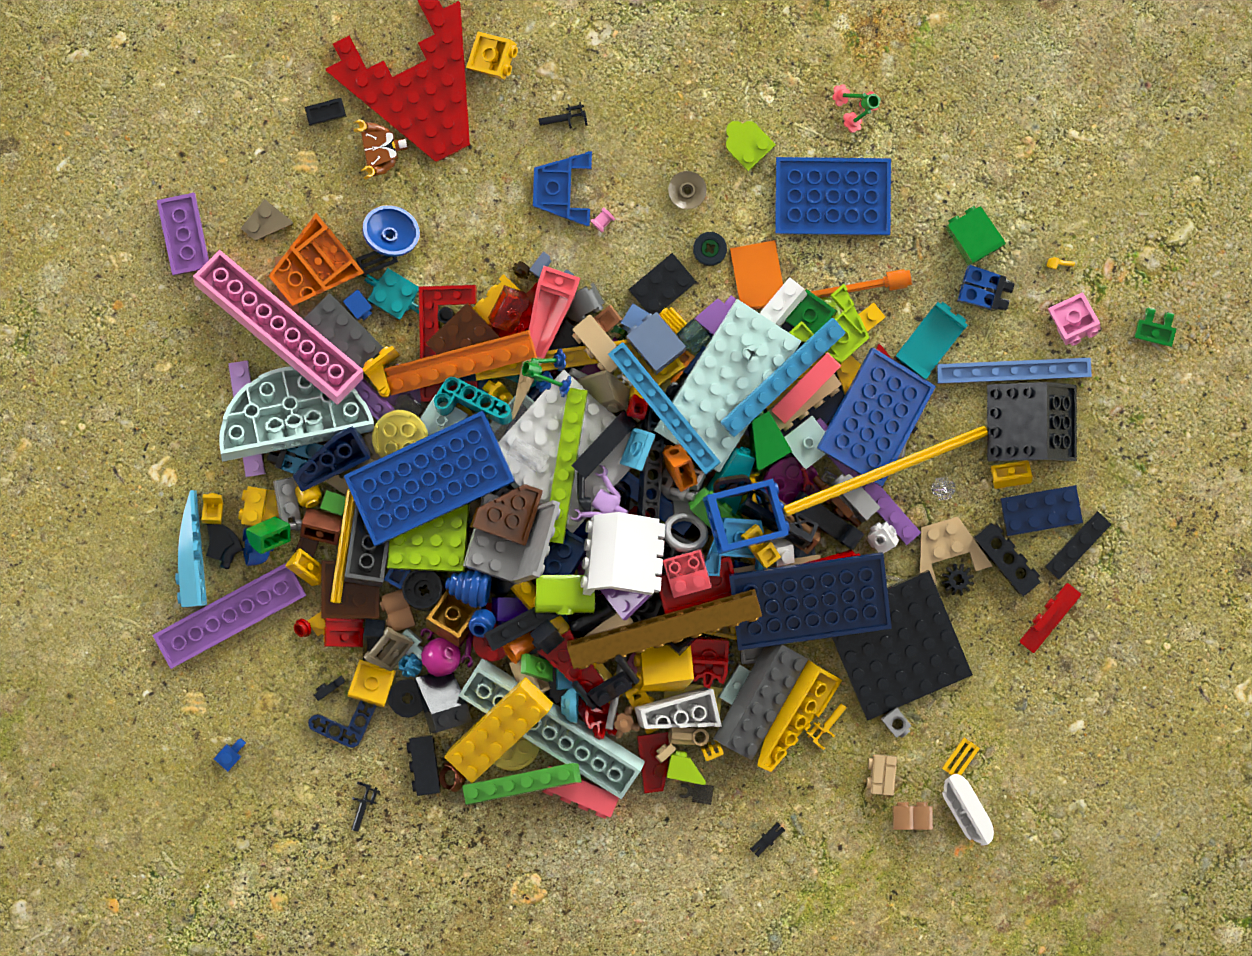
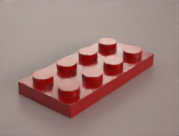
[656,556,734,614]

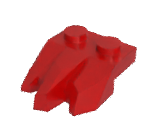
[691,637,729,689]
[578,696,619,740]

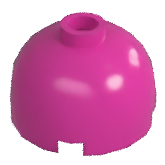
[421,638,461,677]

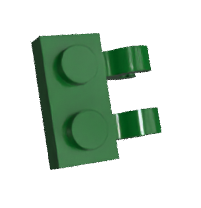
[1134,307,1177,347]

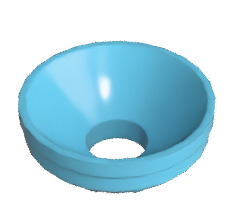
[561,688,579,723]

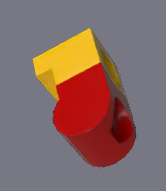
[627,385,649,420]

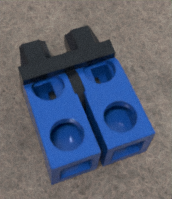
[957,265,1015,311]

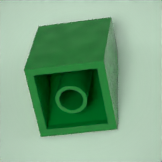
[946,206,1006,266]
[748,411,792,473]

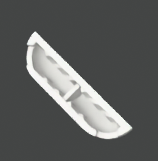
[942,774,994,845]

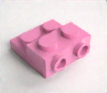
[1048,292,1100,346]

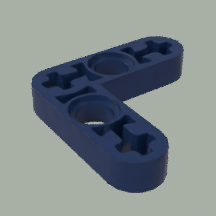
[308,700,377,748]

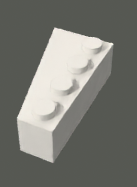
[634,687,722,729]

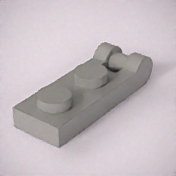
[273,477,302,531]

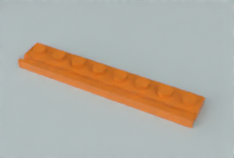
[384,330,537,396]

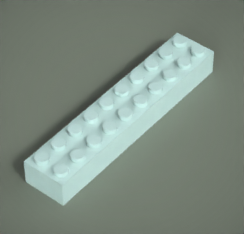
[458,659,645,799]

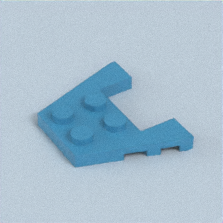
[705,517,770,576]

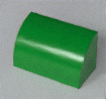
[246,516,291,554]

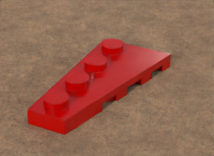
[537,629,605,692]

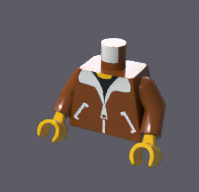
[353,120,408,180]

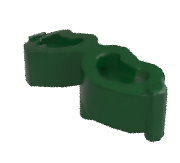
[611,325,628,341]

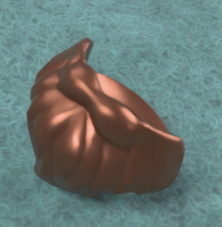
[439,761,467,792]

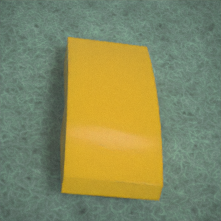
[741,524,781,569]

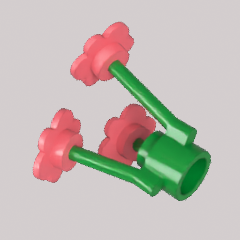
[832,84,881,133]

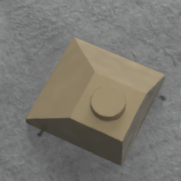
[577,370,630,413]

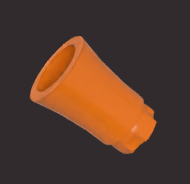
[502,630,536,664]

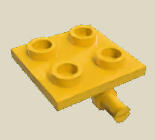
[362,346,400,398]

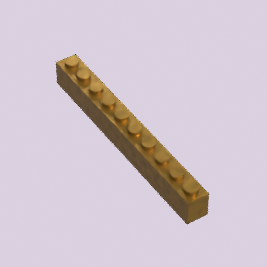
[567,589,762,669]

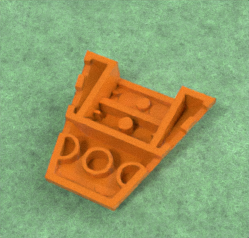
[268,213,364,306]

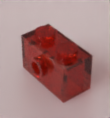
[488,285,529,333]

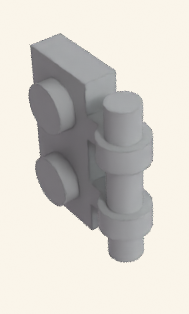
[661,468,706,501]

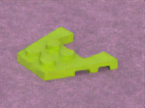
[789,284,870,364]

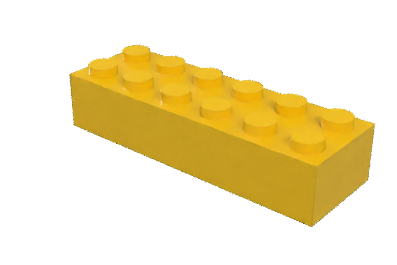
[444,677,553,783]

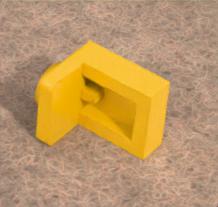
[201,493,224,524]

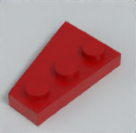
[636,732,670,794]

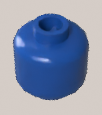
[468,609,496,638]

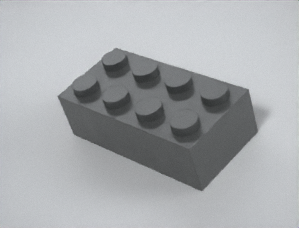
[303,293,384,368]
[344,504,389,587]

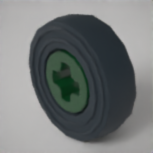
[693,232,727,266]

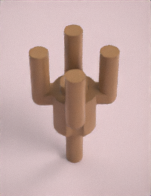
[614,705,640,739]

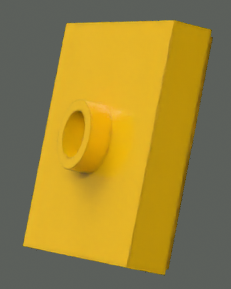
[348,660,396,708]

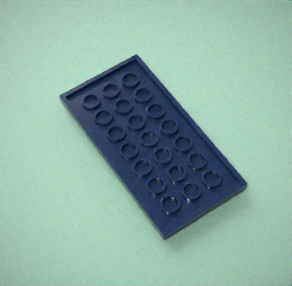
[729,552,892,650]

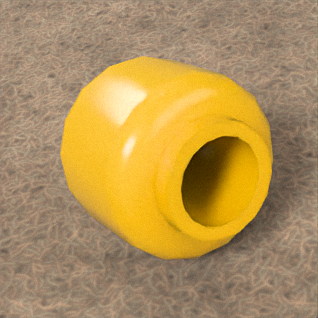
[295,484,322,508]

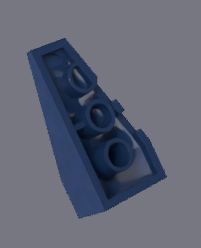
[293,426,371,492]

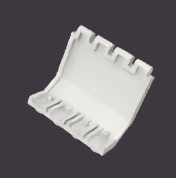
[581,512,666,596]

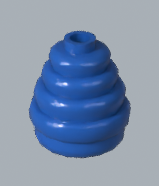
[445,570,492,608]

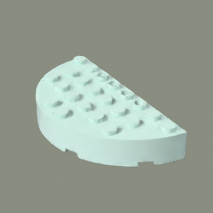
[220,366,374,462]

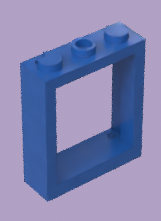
[703,479,790,555]

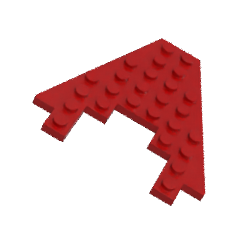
[326,0,470,163]

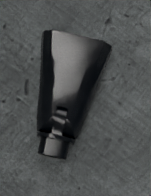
[567,594,617,638]

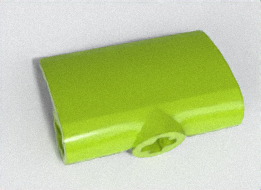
[535,575,595,615]

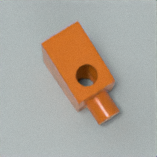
[662,444,698,492]

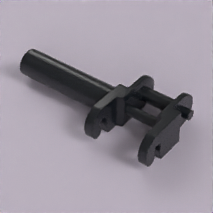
[538,102,588,129]
[351,781,380,832]

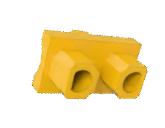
[482,380,514,408]

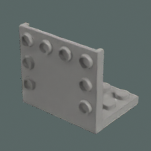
[463,493,560,584]

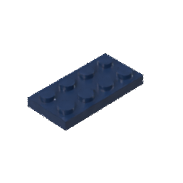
[1000,485,1083,536]

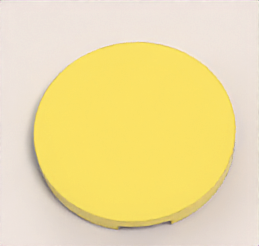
[372,410,428,458]
[494,737,540,771]

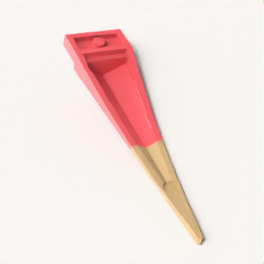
[512,266,581,420]

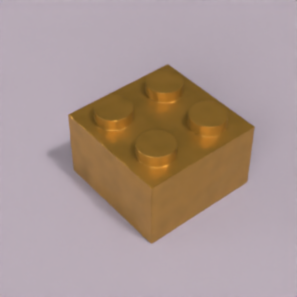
[426,589,480,647]

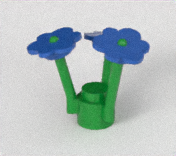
[522,349,572,397]

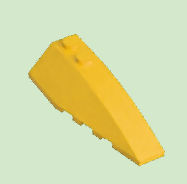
[757,660,842,772]

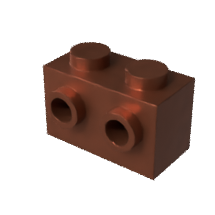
[300,508,343,546]

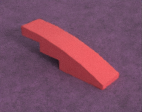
[771,352,841,424]

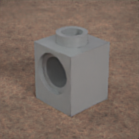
[881,707,911,738]

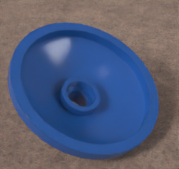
[362,205,420,257]

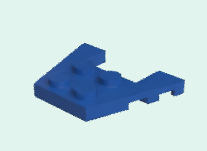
[533,151,592,227]

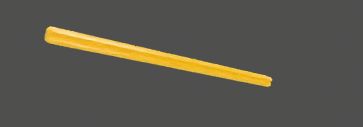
[783,426,988,516]

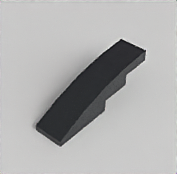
[571,410,637,479]

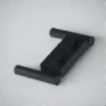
[571,655,640,710]

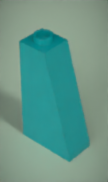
[705,447,755,515]

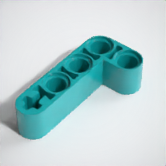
[434,377,513,425]

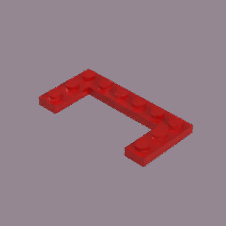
[419,285,479,402]

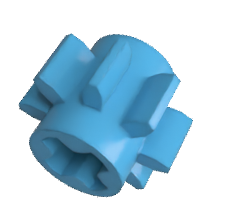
[398,653,422,678]

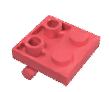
[663,549,712,598]

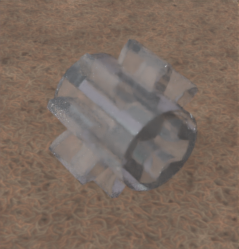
[932,476,956,500]

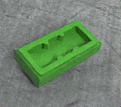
[521,653,553,682]

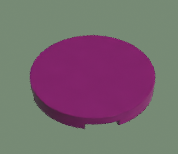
[763,456,819,505]

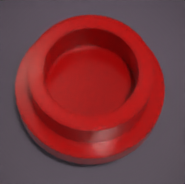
[293,618,311,637]

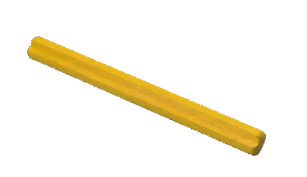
[330,489,356,603]

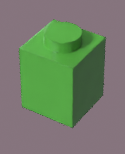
[320,490,346,516]

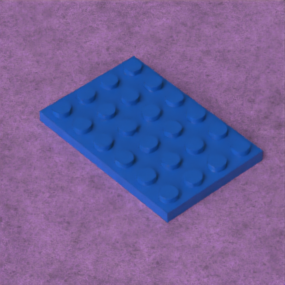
[775,157,891,236]
[817,348,936,486]

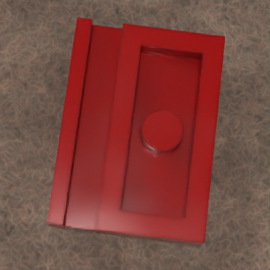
[324,618,364,648]

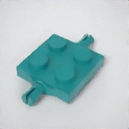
[364,268,419,321]

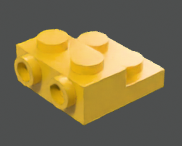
[466,32,518,80]
[238,486,279,526]

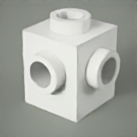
[867,521,899,553]

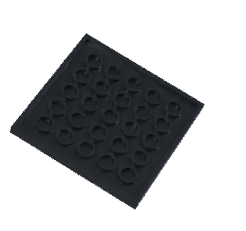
[832,570,973,721]

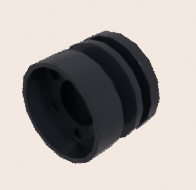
[402,570,446,612]

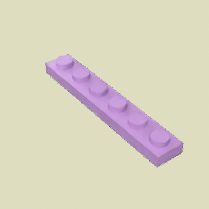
[228,361,266,477]

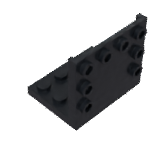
[987,382,1077,461]

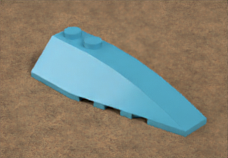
[175,490,207,607]

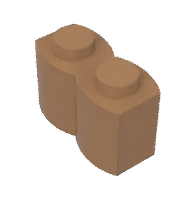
[379,589,417,632]
[892,802,933,830]

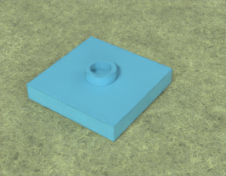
[620,428,656,471]

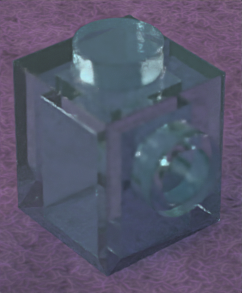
[677,319,712,353]

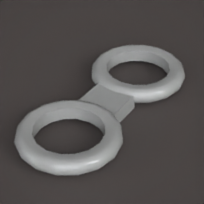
[661,468,709,553]

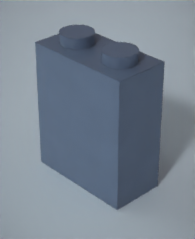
[627,312,686,375]

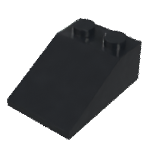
[414,673,472,734]

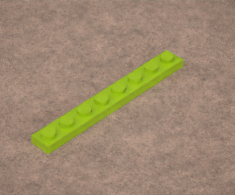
[549,388,588,544]

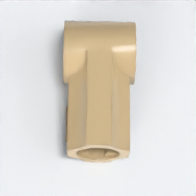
[668,727,709,746]

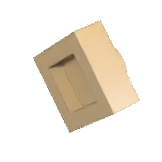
[656,744,676,763]

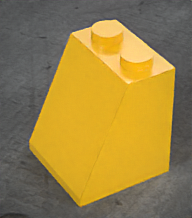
[634,645,694,691]

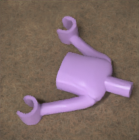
[570,465,629,522]

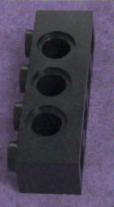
[973,523,1041,597]

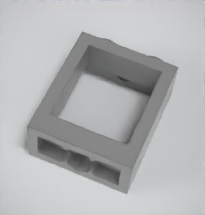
[830,474,881,523]

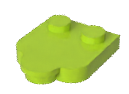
[726,121,776,172]

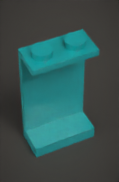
[894,302,968,380]

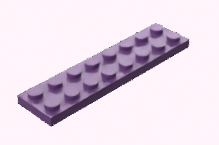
[153,563,307,669]

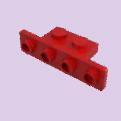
[1019,583,1081,653]

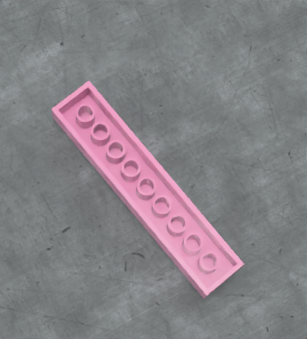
[193,250,363,405]

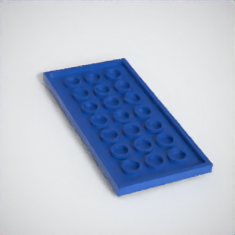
[344,411,516,546]

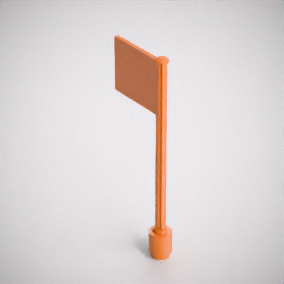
[730,240,912,310]

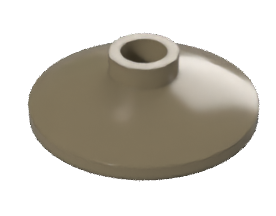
[668,171,707,209]

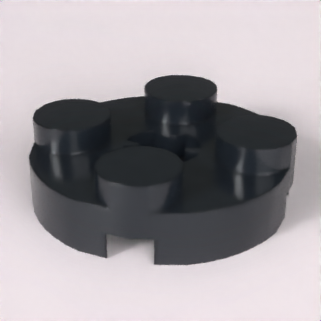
[388,679,423,718]

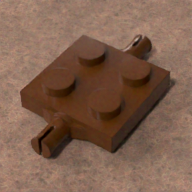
[812,475,862,528]

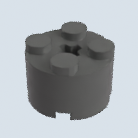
[567,282,605,323]

